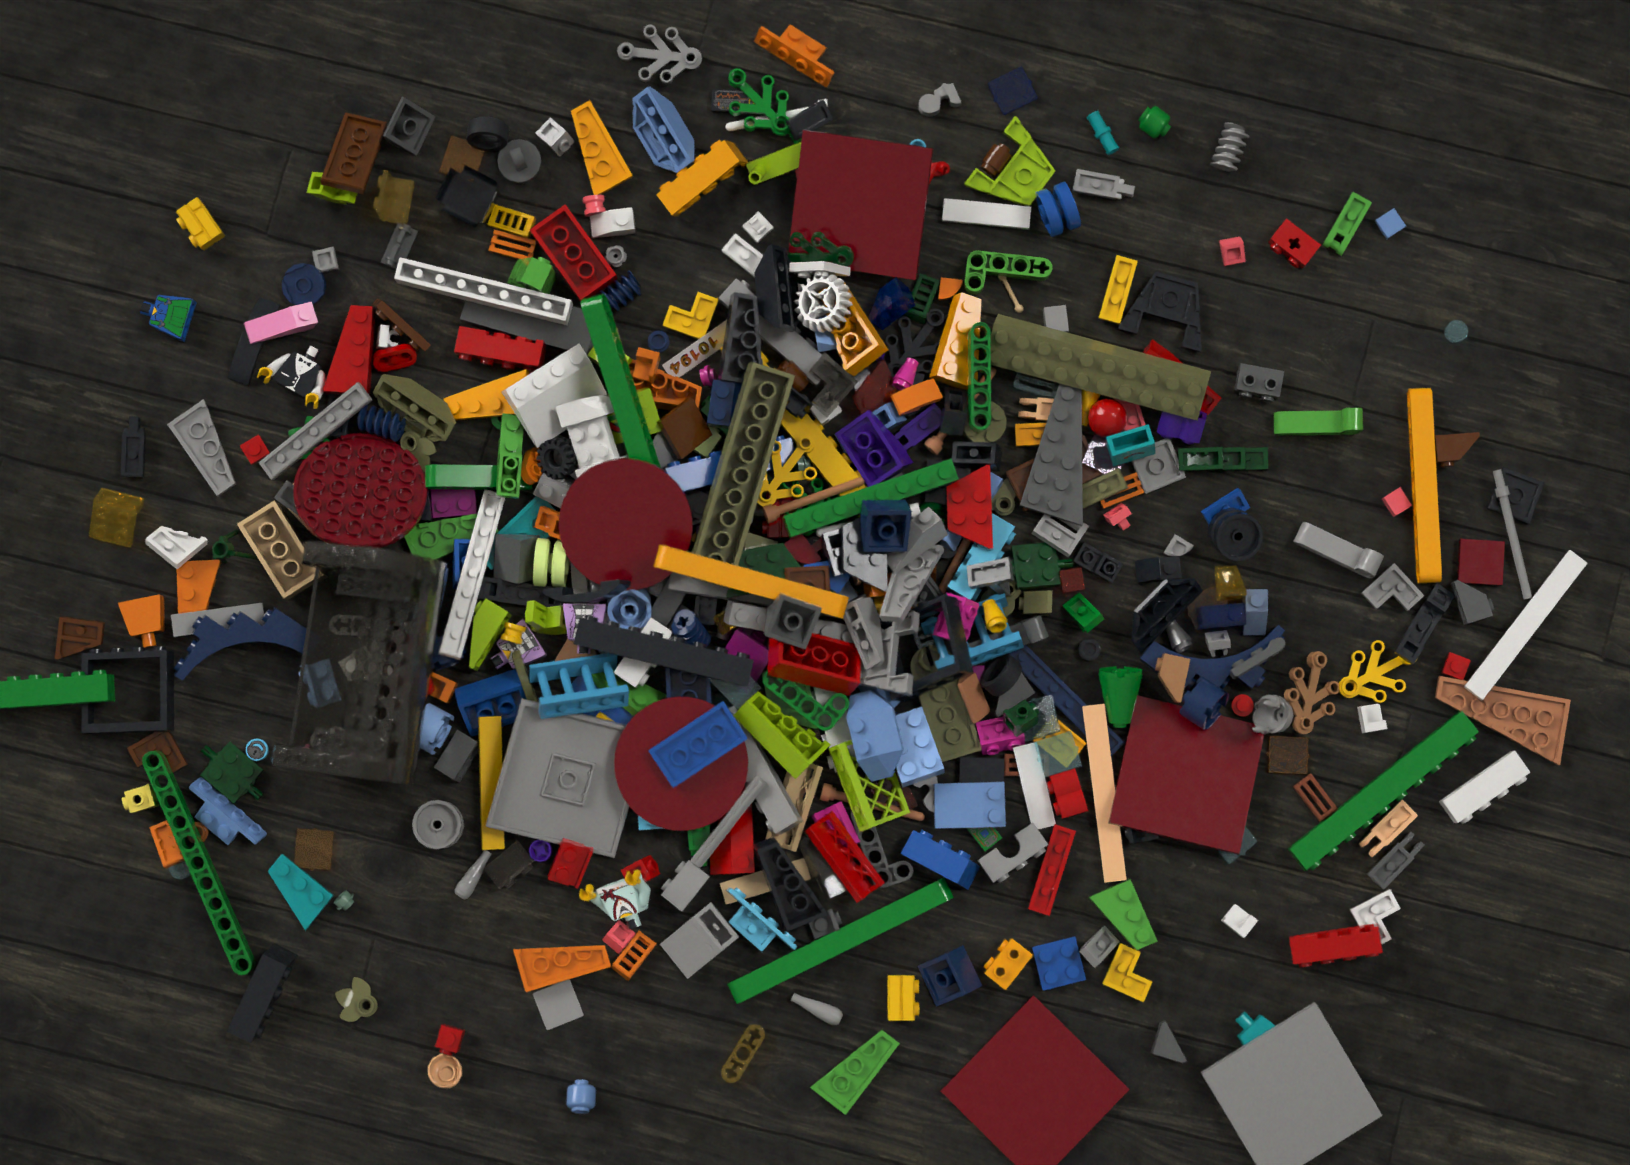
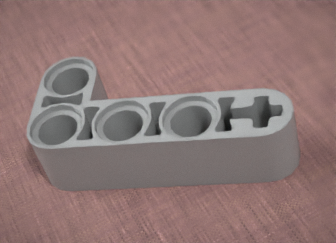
[1293,522,1384,578]

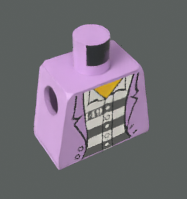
[563,604,607,654]
[491,619,547,669]

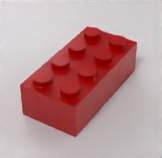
[530,204,618,302]
[767,633,861,696]

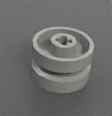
[412,800,464,849]

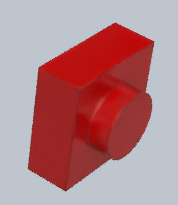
[240,434,270,465]
[1441,652,1471,680]

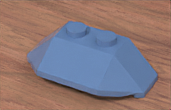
[633,86,694,173]
[846,690,904,782]

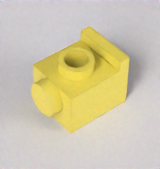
[122,784,159,813]

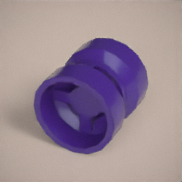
[529,840,553,862]

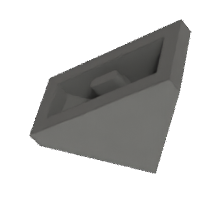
[1151,1020,1187,1063]

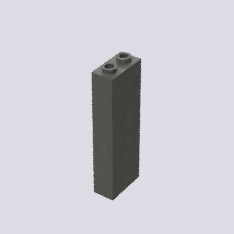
[460,300,593,355]

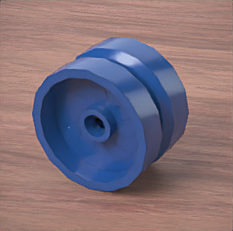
[1035,181,1081,237]

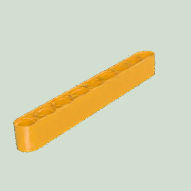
[1407,388,1442,583]
[654,545,849,619]

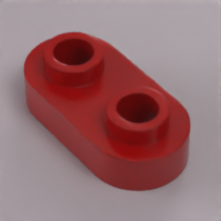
[373,344,417,372]

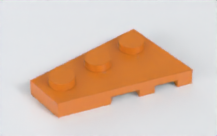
[177,560,221,614]

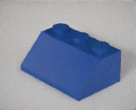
[454,669,527,737]

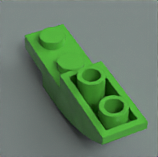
[496,413,524,499]

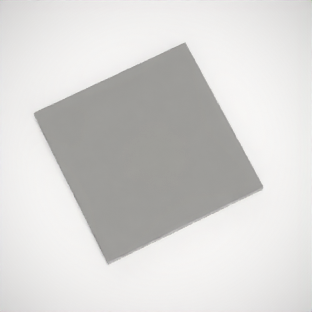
[486,698,629,858]
[1201,1002,1382,1165]

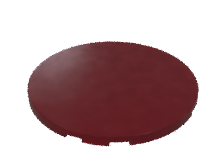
[293,433,427,550]
[559,458,693,591]
[614,696,748,831]

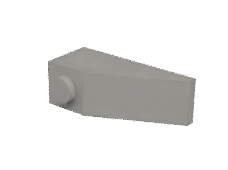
[887,507,948,574]
[844,597,884,670]

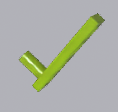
[746,132,826,185]

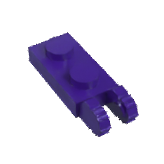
[895,403,941,451]

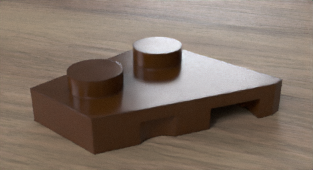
[55,616,105,659]

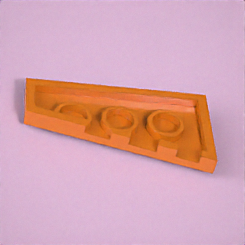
[513,945,611,992]

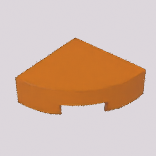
[938,277,963,300]

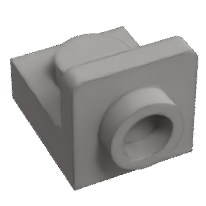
[536,118,574,156]

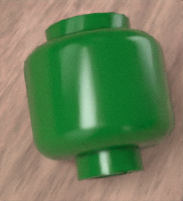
[1138,106,1171,139]

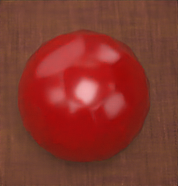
[1088,399,1127,437]

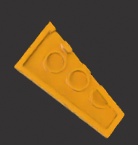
[571,100,633,195]
[444,369,529,420]

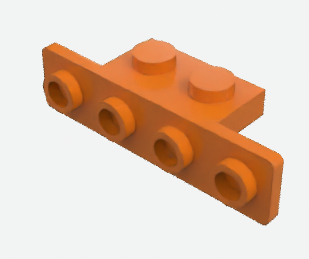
[754,25,834,87]

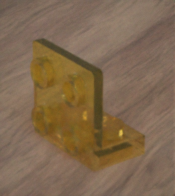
[373,170,415,224]
[89,488,144,548]

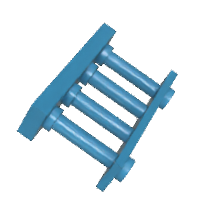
[921,593,1024,671]
[529,653,629,719]

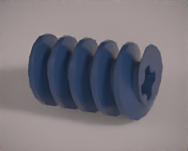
[593,270,641,315]
[357,404,406,442]
[671,610,711,646]

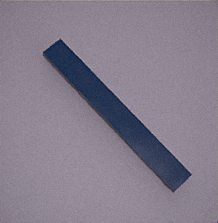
[987,629,1125,756]

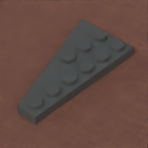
[1019,383,1083,526]

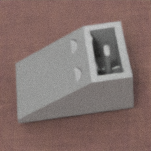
[660,902,739,979]

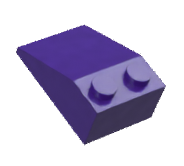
[835,410,913,487]

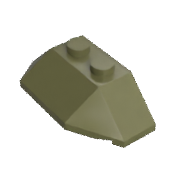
[373,374,456,442]

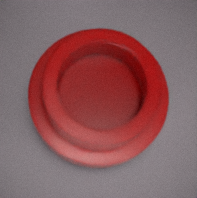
[1231,694,1254,717]

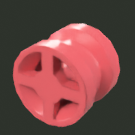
[583,195,606,217]

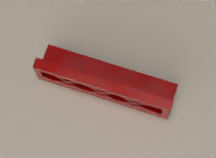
[805,811,885,903]

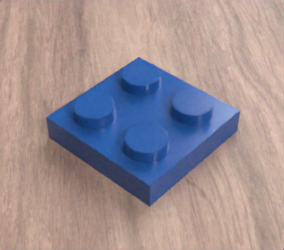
[1032,936,1086,991]

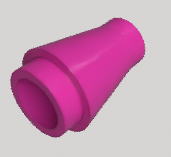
[892,357,919,390]

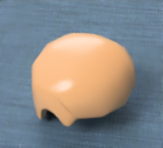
[428,1054,462,1089]

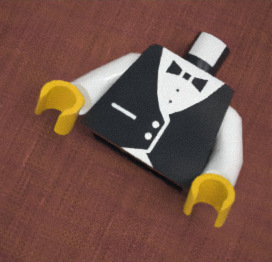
[257,345,326,409]

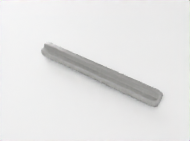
[691,776,766,868]

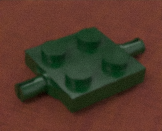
[1010,543,1073,590]
[201,741,264,804]

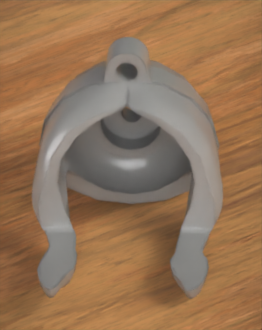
[1252,694,1294,735]

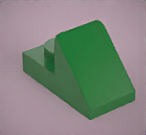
[1062,592,1104,633]

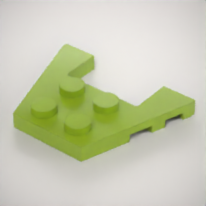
[964,116,1055,207]

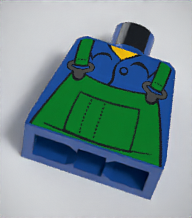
[140,295,197,342]

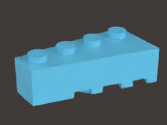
[946,513,1016,601]

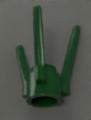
[212,530,259,564]

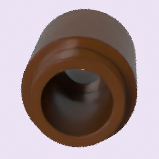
[980,143,1011,177]
[777,360,809,392]

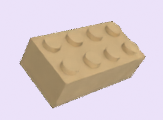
[237,500,325,600]

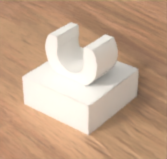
[742,211,773,243]
[376,325,399,349]

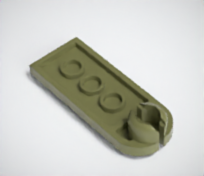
[910,645,982,762]

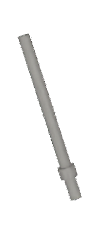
[1493,469,1532,599]

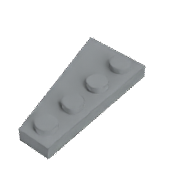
[167,399,236,497]
[879,545,944,622]

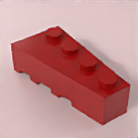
[454,326,547,374]
[1289,923,1383,967]

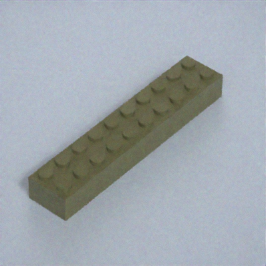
[991,314,1211,421]
[685,362,795,589]

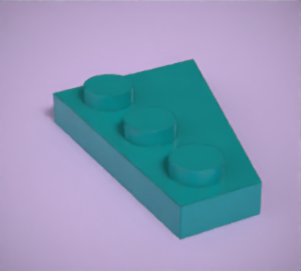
[268,854,334,930]

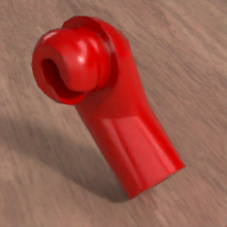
[929,161,950,184]

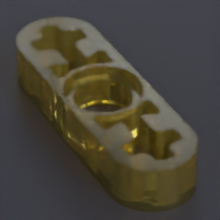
[721,1024,765,1083]

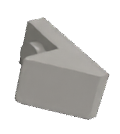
[1079,925,1120,968]

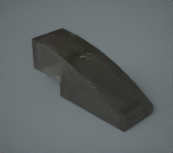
[798,833,847,899]

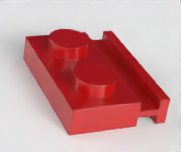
[548,838,594,889]

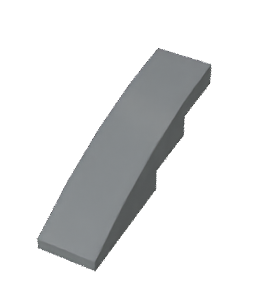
[171,603,264,637]

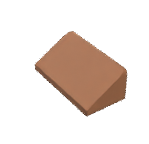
[957,673,990,724]

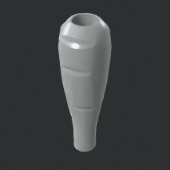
[455,850,492,900]
[791,993,843,1025]

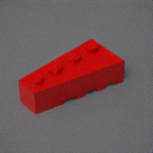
[323,305,376,396]

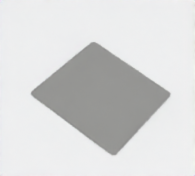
[533,979,584,1030]

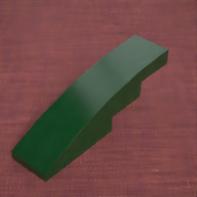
[1178,447,1269,471]

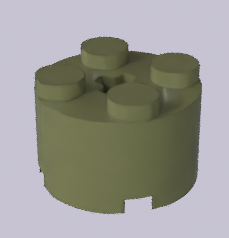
[963,400,1006,442]

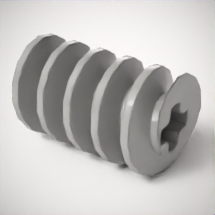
[1210,122,1249,171]

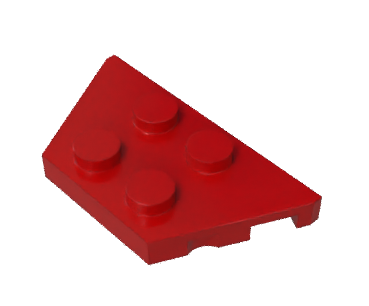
[947,465,993,550]

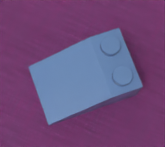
[933,782,1006,828]

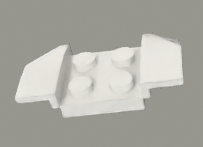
[555,396,629,478]

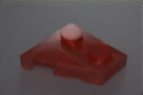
[852,360,899,415]

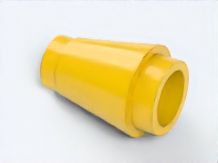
[982,599,1007,633]

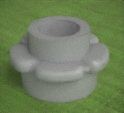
[605,246,627,267]

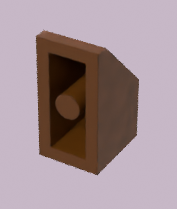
[1435,432,1480,467]

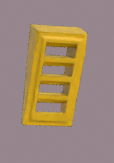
[487,205,536,238]

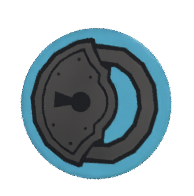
[246,739,269,761]

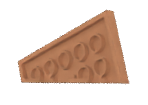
[1435,676,1571,765]

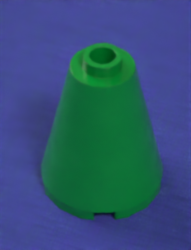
[1098,666,1143,728]

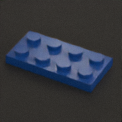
[648,701,748,788]

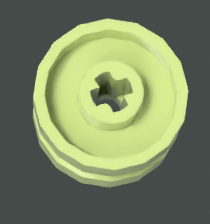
[533,538,570,588]

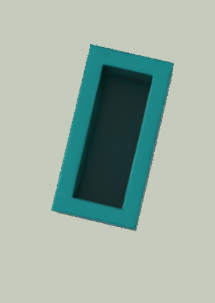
[1106,424,1156,466]

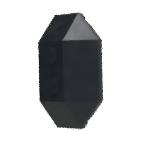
[754,244,800,332]
[1131,578,1203,653]

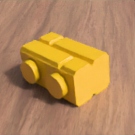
[176,197,225,250]
[888,975,919,1021]

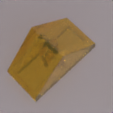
[1215,566,1247,601]

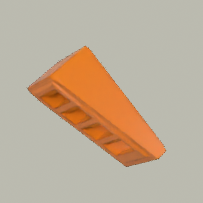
[611,931,657,981]

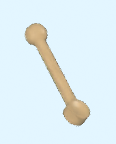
[998,276,1023,313]

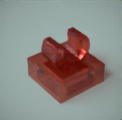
[1059,568,1085,593]

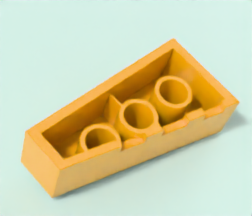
[656,140,748,216]
[818,282,888,376]
[929,292,981,392]

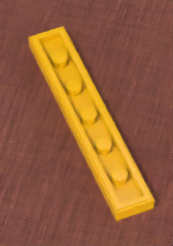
[478,716,505,850]

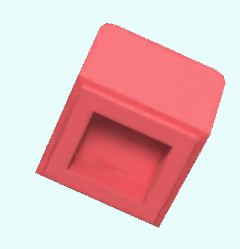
[1219,237,1246,266]
[1382,487,1412,517]
[602,919,636,954]

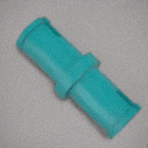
[1086,111,1120,155]

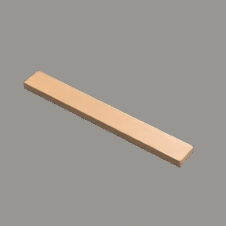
[1082,704,1126,883]

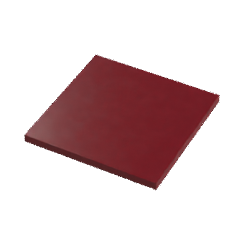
[788,130,934,280]
[1108,695,1264,855]
[941,995,1130,1165]

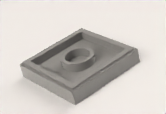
[1131,438,1186,494]

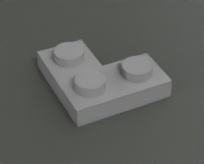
[1361,563,1424,611]

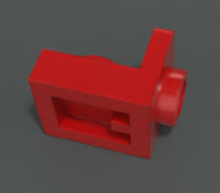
[621,855,660,882]

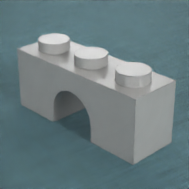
[977,823,1048,883]

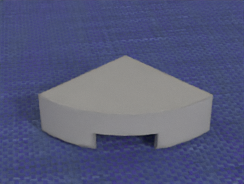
[1163,534,1194,557]

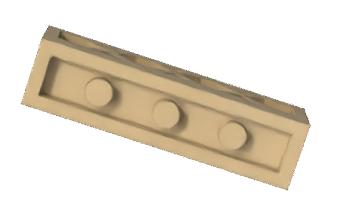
[765,764,823,852]

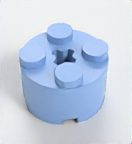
[607,588,652,629]
[405,703,454,755]

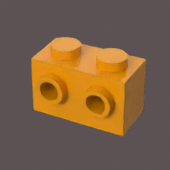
[983,938,1033,990]

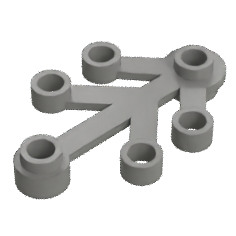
[617,25,702,84]

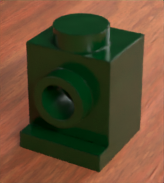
[1003,699,1039,737]

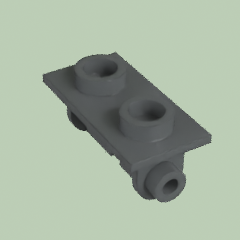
[381,223,418,269]

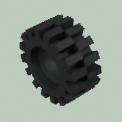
[536,437,578,479]

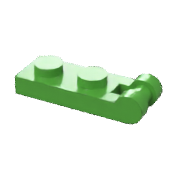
[1322,192,1372,256]

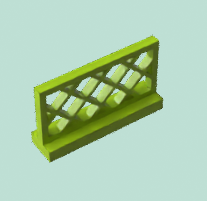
[828,740,910,832]

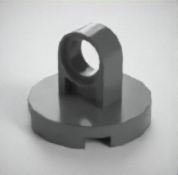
[498,139,542,184]

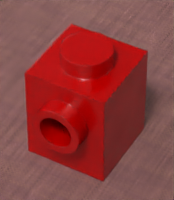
[435,1024,465,1055]

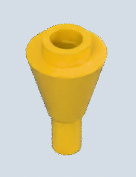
[1081,389,1101,426]

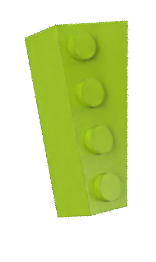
[733,691,831,779]

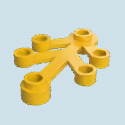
[757,435,817,507]
[1339,640,1418,703]

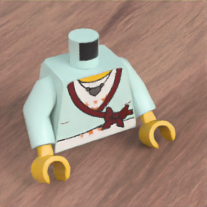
[579,870,650,929]

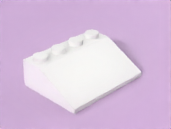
[502,343,607,448]

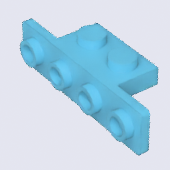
[726,887,797,952]

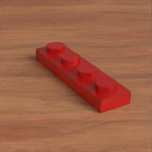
[1028,824,1076,916]

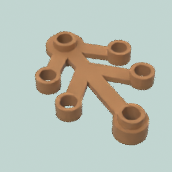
[1284,651,1340,734]

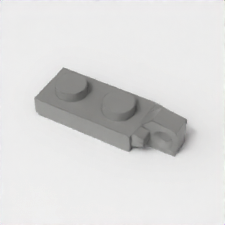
[1072,169,1135,200]

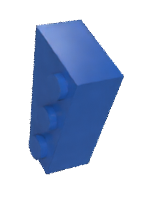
[901,830,981,890]

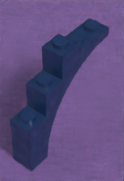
[174,607,320,681]
[1139,625,1285,690]

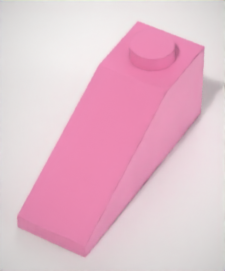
[244,302,318,344]

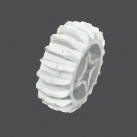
[794,274,853,333]

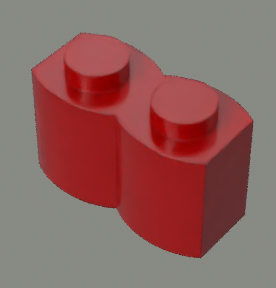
[1046,768,1088,819]

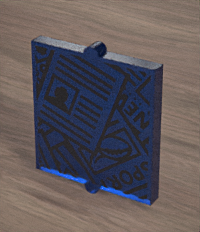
[988,66,1038,115]

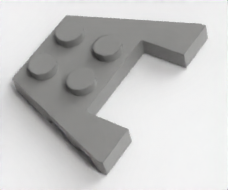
[859,611,920,695]

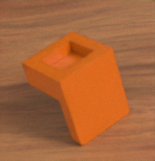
[633,347,660,383]
[431,672,458,704]

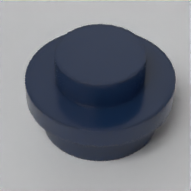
[648,331,670,353]

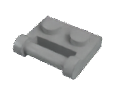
[1031,514,1089,558]

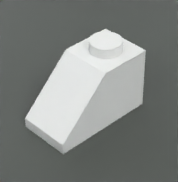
[590,207,636,239]

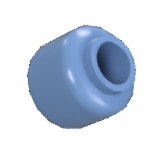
[566,1080,596,1114]

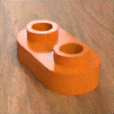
[521,447,543,485]

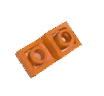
[891,378,943,416]

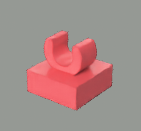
[1103,503,1131,530]

